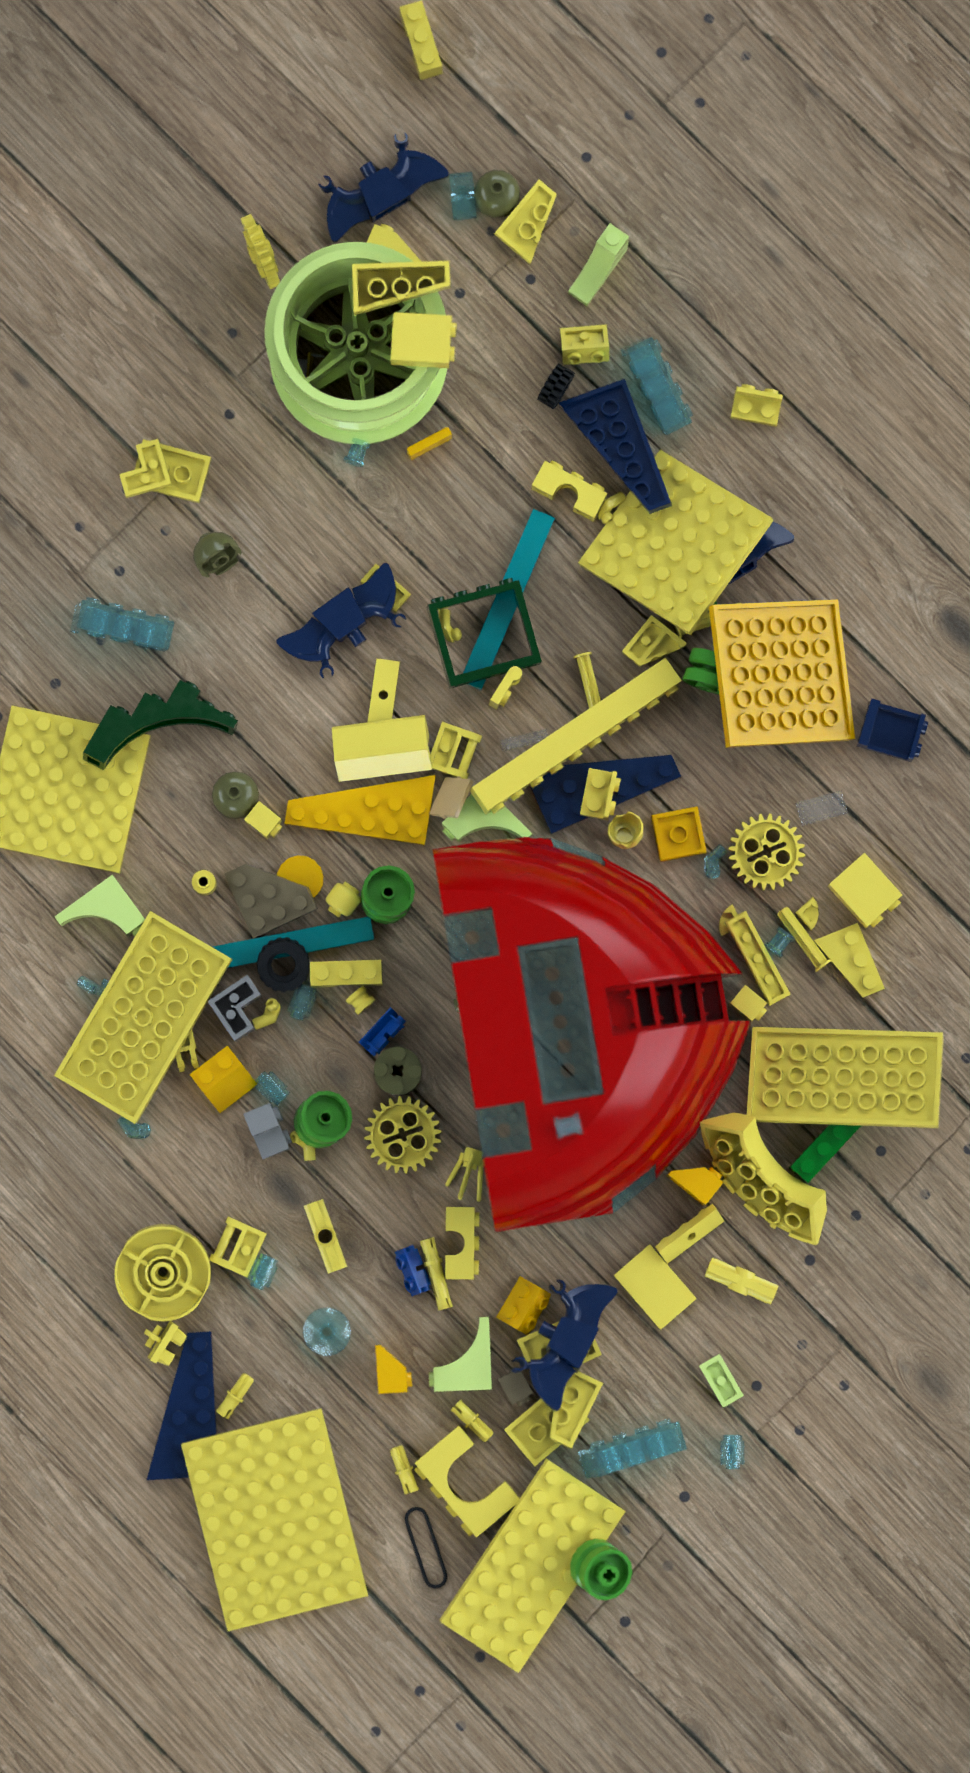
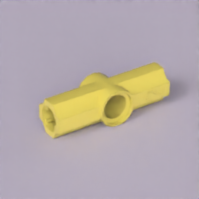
[304,1199,348,1274]
[704,1258,778,1305]

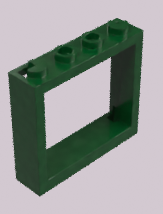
[426,578,542,689]

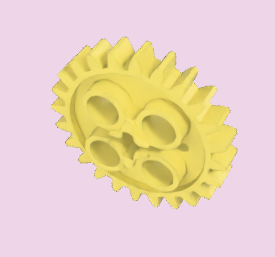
[241,214,280,289]
[728,813,805,891]
[364,1096,442,1174]

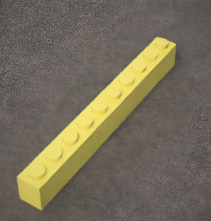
[470,658,682,814]

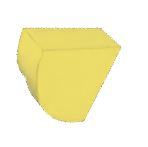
[795,897,819,931]
[719,904,738,936]

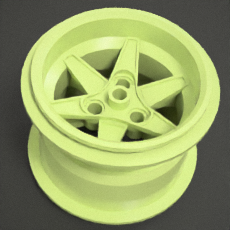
[264,242,448,445]

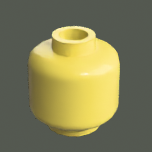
[326,881,361,917]

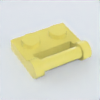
[489,666,522,710]
[430,722,482,779]
[209,1216,267,1278]

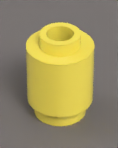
[192,870,217,896]

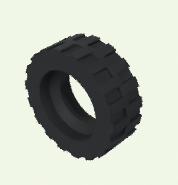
[257,937,310,992]

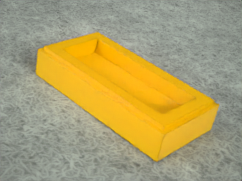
[407,427,452,460]

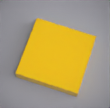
[651,806,707,862]

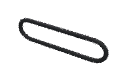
[405,1507,447,1589]

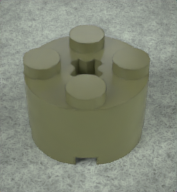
[374,1047,422,1096]

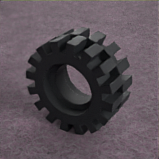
[537,363,575,409]

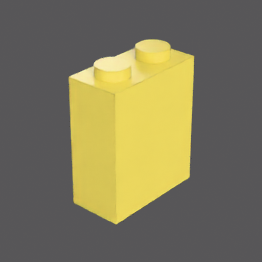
[391,312,456,368]
[828,853,902,928]

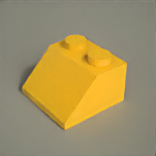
[189,1045,258,1113]
[666,1167,724,1206]
[375,1344,412,1394]

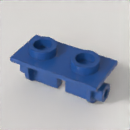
[359,1007,406,1056]
[395,1245,431,1296]

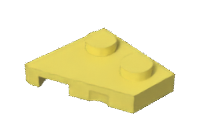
[622,615,687,667]

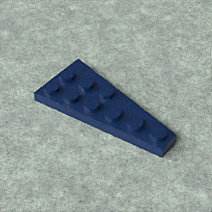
[559,379,672,514]
[529,755,681,834]
[146,1331,217,1480]

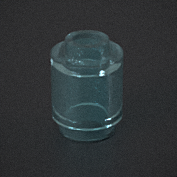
[287,985,317,1021]
[255,1071,290,1106]
[247,1253,278,1290]
[720,1435,745,1469]

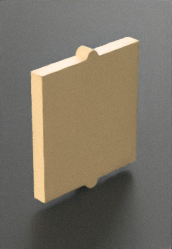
[429,776,474,819]

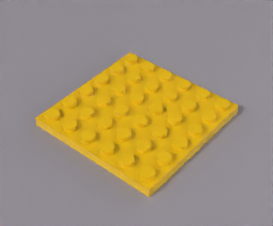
[709,599,855,748]

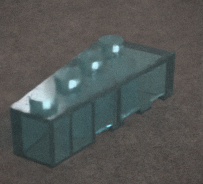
[620,337,693,435]
[70,597,174,652]
[578,1418,687,1478]

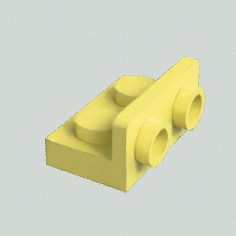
[560,324,609,365]
[730,384,783,427]
[580,768,621,821]

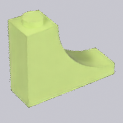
[568,223,629,306]
[442,794,532,842]
[55,875,145,936]
[429,1317,492,1392]

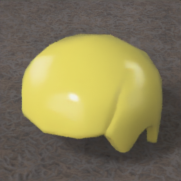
[607,811,644,849]

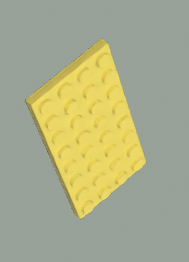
[54,911,233,1124]
[747,1027,944,1128]
[439,1458,626,1673]

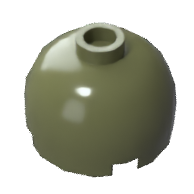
[474,170,520,218]
[193,532,242,577]
[212,771,259,819]

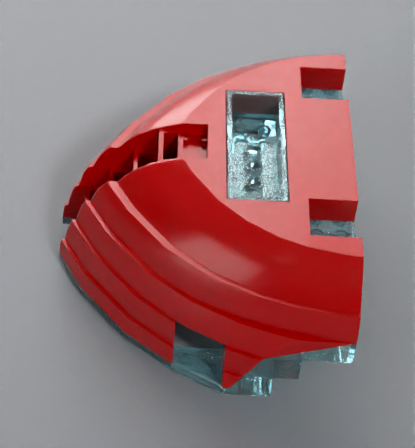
[432,837,750,1232]

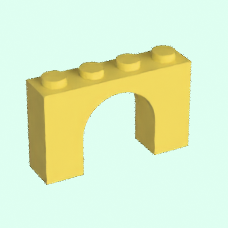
[414,1425,520,1538]

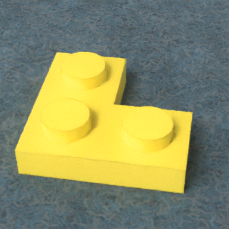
[119,439,172,498]

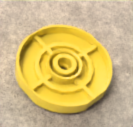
[114,1224,211,1321]

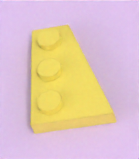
[814,923,885,998]

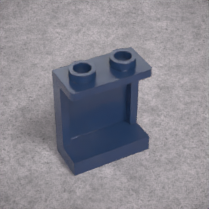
[857,698,928,762]

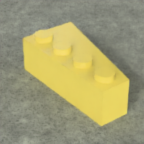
[352,261,451,315]

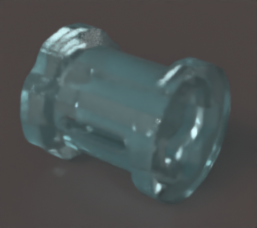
[343,438,370,467]
[765,927,795,958]
[554,1113,583,1139]

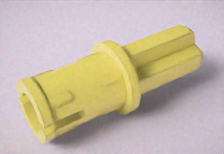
[216,1373,254,1419]
[450,1400,494,1442]
[390,1446,419,1494]

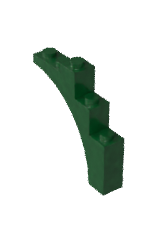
[83,680,238,770]

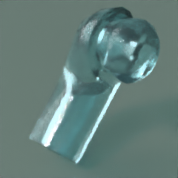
[704,844,727,879]
[77,976,109,995]
[116,1116,151,1139]

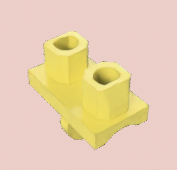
[144,1321,187,1366]

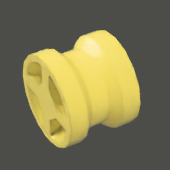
[346,986,375,1015]

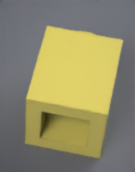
[244,801,282,840]
[729,985,767,1022]

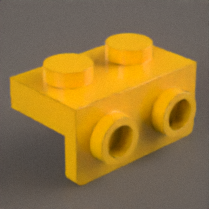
[496,1276,551,1335]

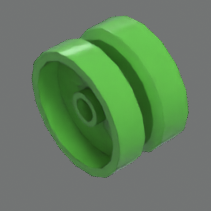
[682,648,719,695]
[360,865,415,924]
[293,1091,353,1148]
[570,1539,632,1600]

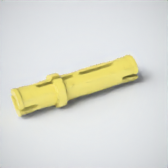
[420,1237,453,1311]

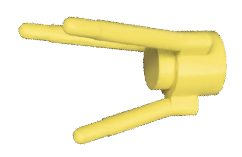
[445,1147,484,1202]

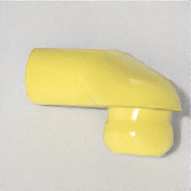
[598,492,626,524]
[438,609,462,643]
[252,998,281,1030]
[290,1130,316,1161]

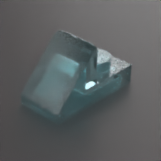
[449,172,476,220]

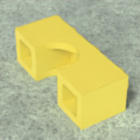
[400,0,442,80]
[531,461,607,522]
[310,960,383,988]
[445,1207,479,1279]

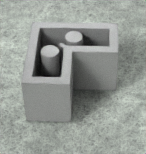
[208,975,262,1042]
[243,1103,292,1160]

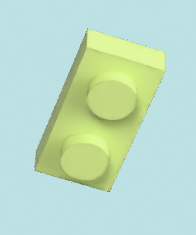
[699,1354,744,1408]

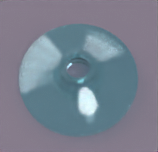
[303,1308,351,1356]

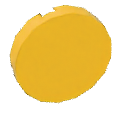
[277,855,324,898]

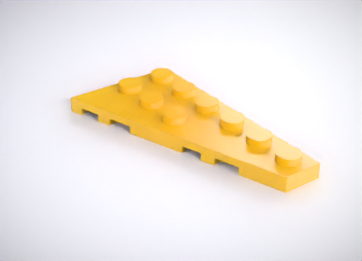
[284,775,436,846]

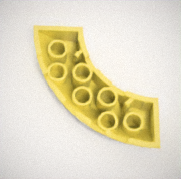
[700,1112,827,1245]

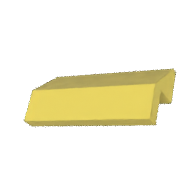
[332,715,432,782]

